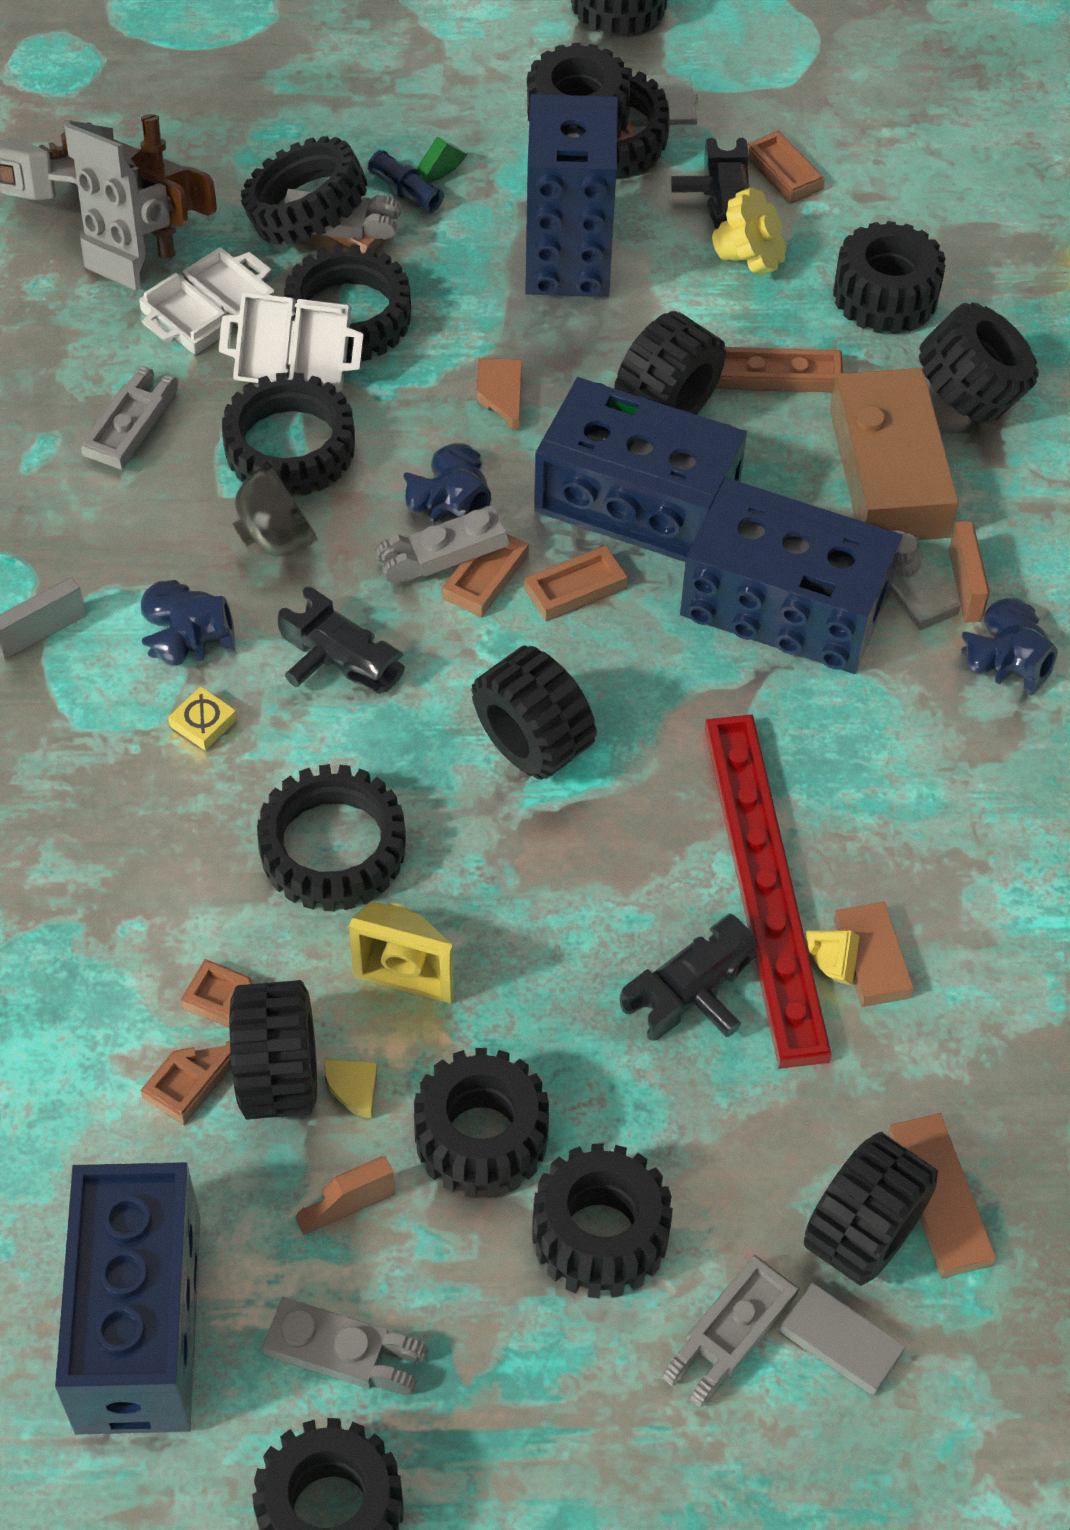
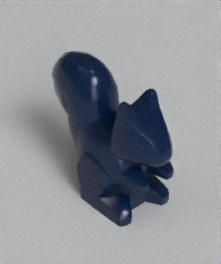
[403,443,491,523]
[141,580,235,666]
[961,598,1058,696]

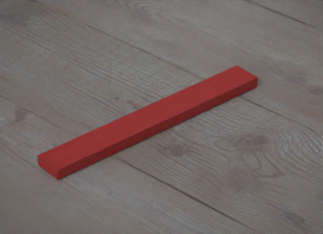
[705,714,832,1069]

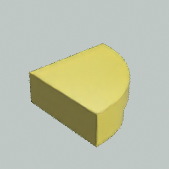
[806,930,860,985]
[324,1059,378,1119]

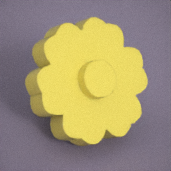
[712,187,787,276]

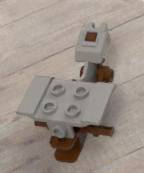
[0,114,217,291]

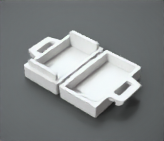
[139,247,275,355]
[219,292,363,393]

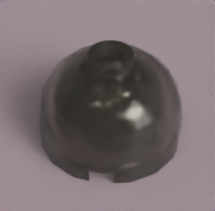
[233,462,319,557]

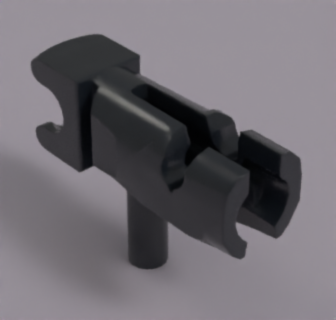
[671,138,750,229]
[278,587,405,694]
[619,913,758,1041]

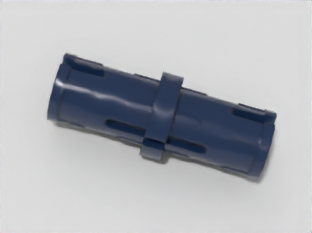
[368,150,444,213]

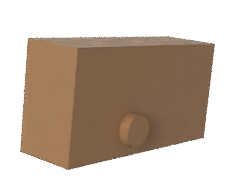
[830,368,959,540]

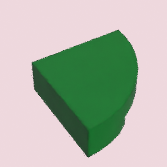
[416,136,467,180]

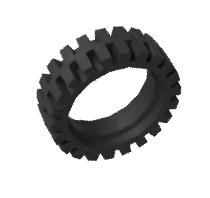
[616,67,670,179]
[241,136,368,245]
[284,245,411,363]
[222,372,355,497]
[257,764,406,911]

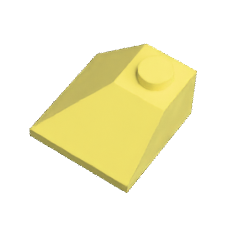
[349,901,454,1004]

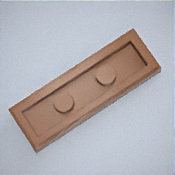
[715,347,843,392]
[888,1113,996,1278]

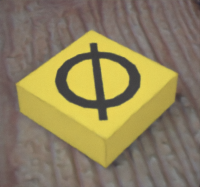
[168,686,238,751]

